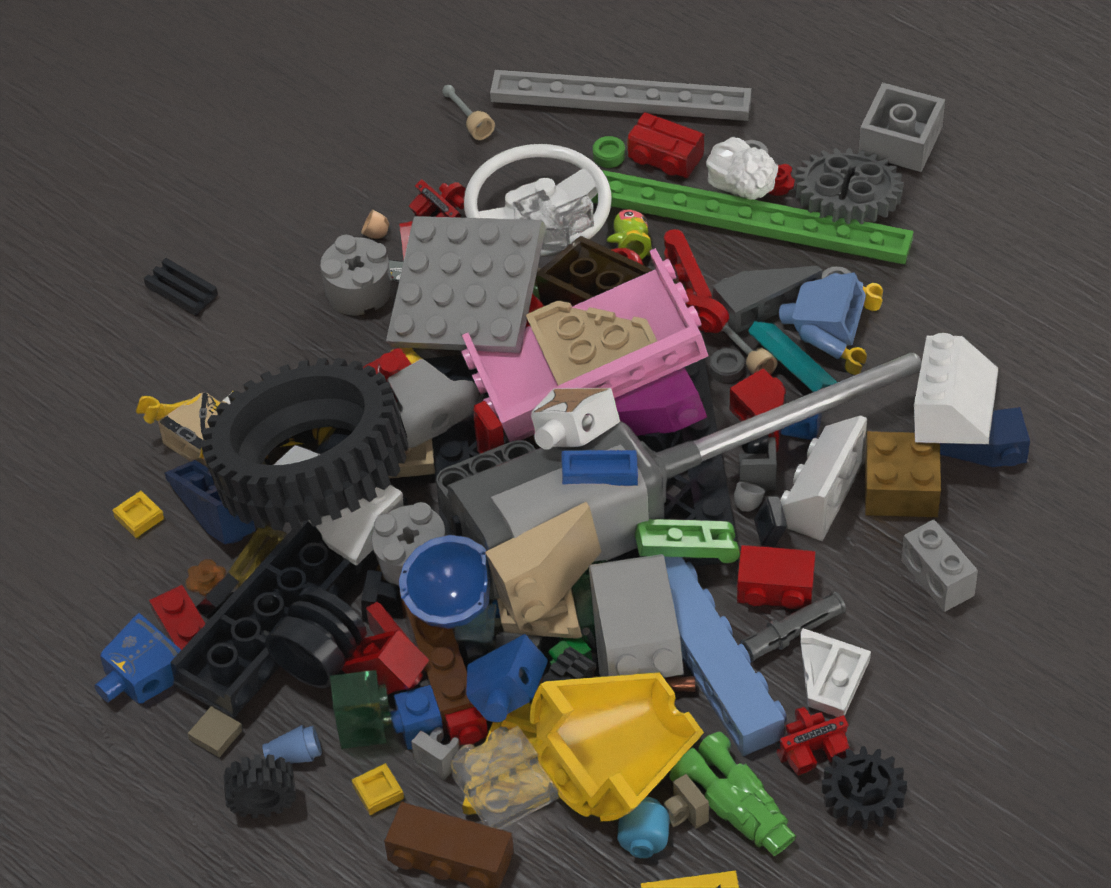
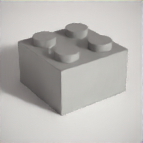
[859,82,945,172]

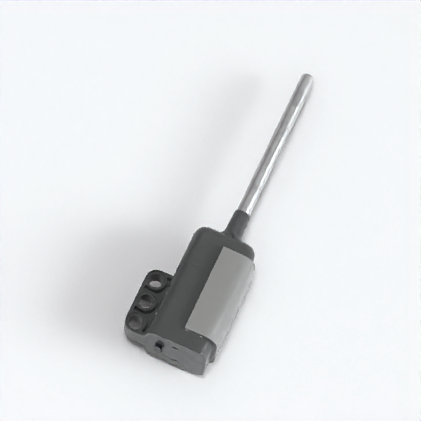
[436,353,922,601]

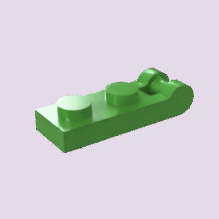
[635,519,740,563]

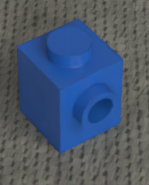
[390,685,444,750]

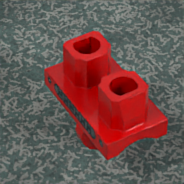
[409,179,466,218]
[776,707,850,776]

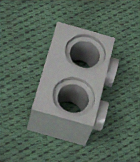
[901,519,978,612]

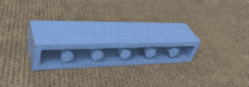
[664,557,787,756]

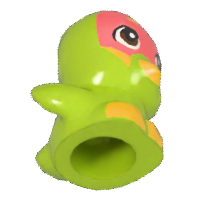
[607,209,653,260]

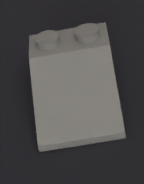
[589,554,684,678]

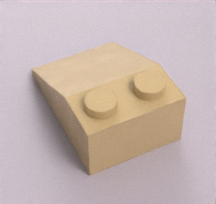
[485,502,601,627]

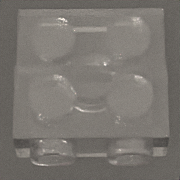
[451,726,559,830]

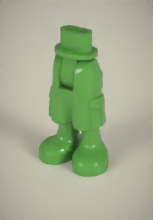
[670,732,796,856]

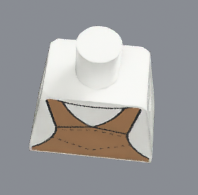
[531,388,620,450]

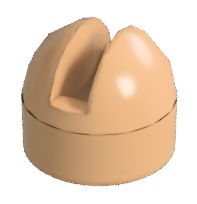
[361,210,389,239]

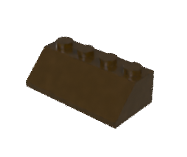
[536,235,686,306]

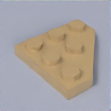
[526,301,657,385]

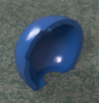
[399,535,490,629]

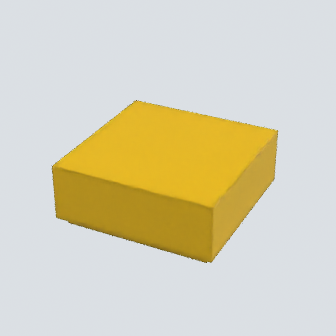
[112,490,164,538]
[352,763,404,815]

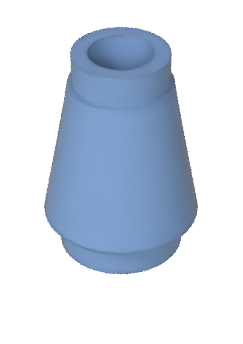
[262,725,322,764]

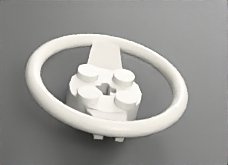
[464,144,612,257]

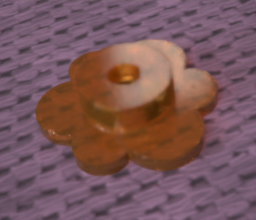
[186,559,226,596]

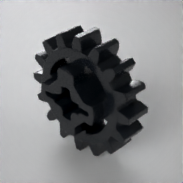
[821,746,907,829]

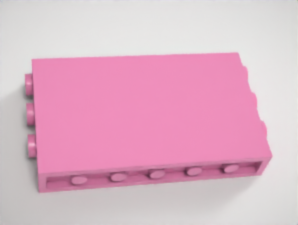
[461,248,709,442]

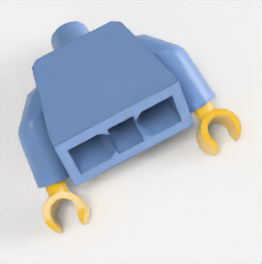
[779,272,883,375]

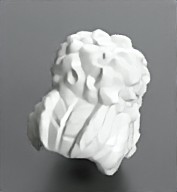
[706,137,778,200]

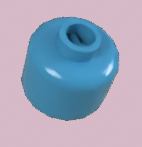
[617,797,670,858]

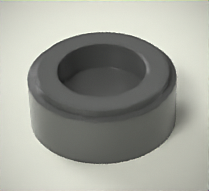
[710,348,744,383]

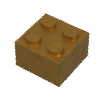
[865,431,941,517]

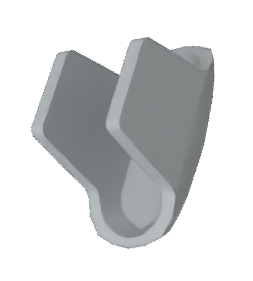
[388,359,479,448]

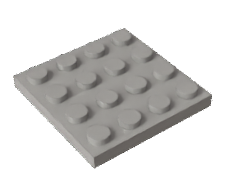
[386,216,546,353]

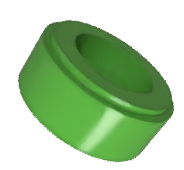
[593,136,626,168]

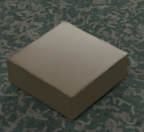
[188,706,243,758]

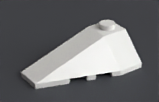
[274,445,403,566]

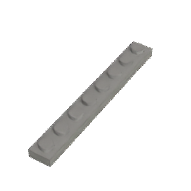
[490,70,752,121]

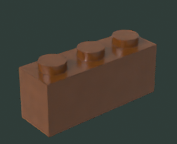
[384,802,514,888]

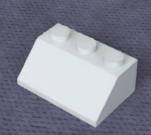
[780,416,867,541]

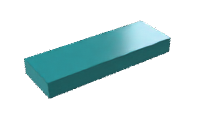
[748,321,838,392]

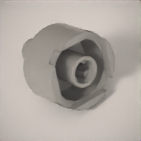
[320,234,392,316]
[372,502,447,586]

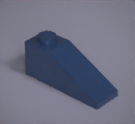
[913,407,1030,467]
[164,460,256,544]

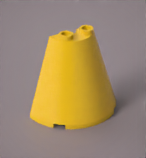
[530,672,704,821]

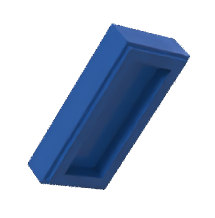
[561,450,638,486]

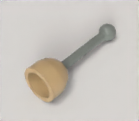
[442,85,495,140]
[721,322,777,375]

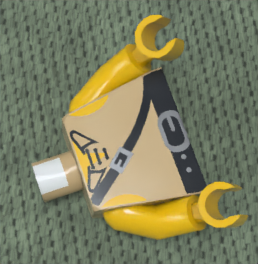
[136,392,232,467]

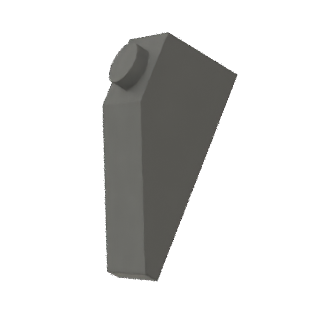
[713,266,822,334]

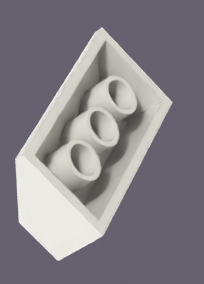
[914,333,998,444]

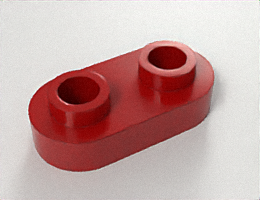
[685,294,729,333]

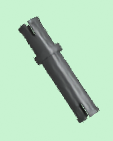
[740,591,846,662]

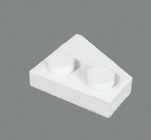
[800,628,871,717]

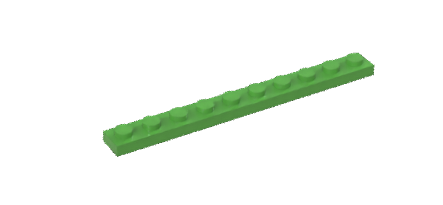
[589,170,914,264]

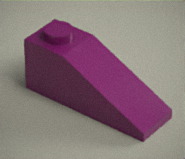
[587,367,707,436]

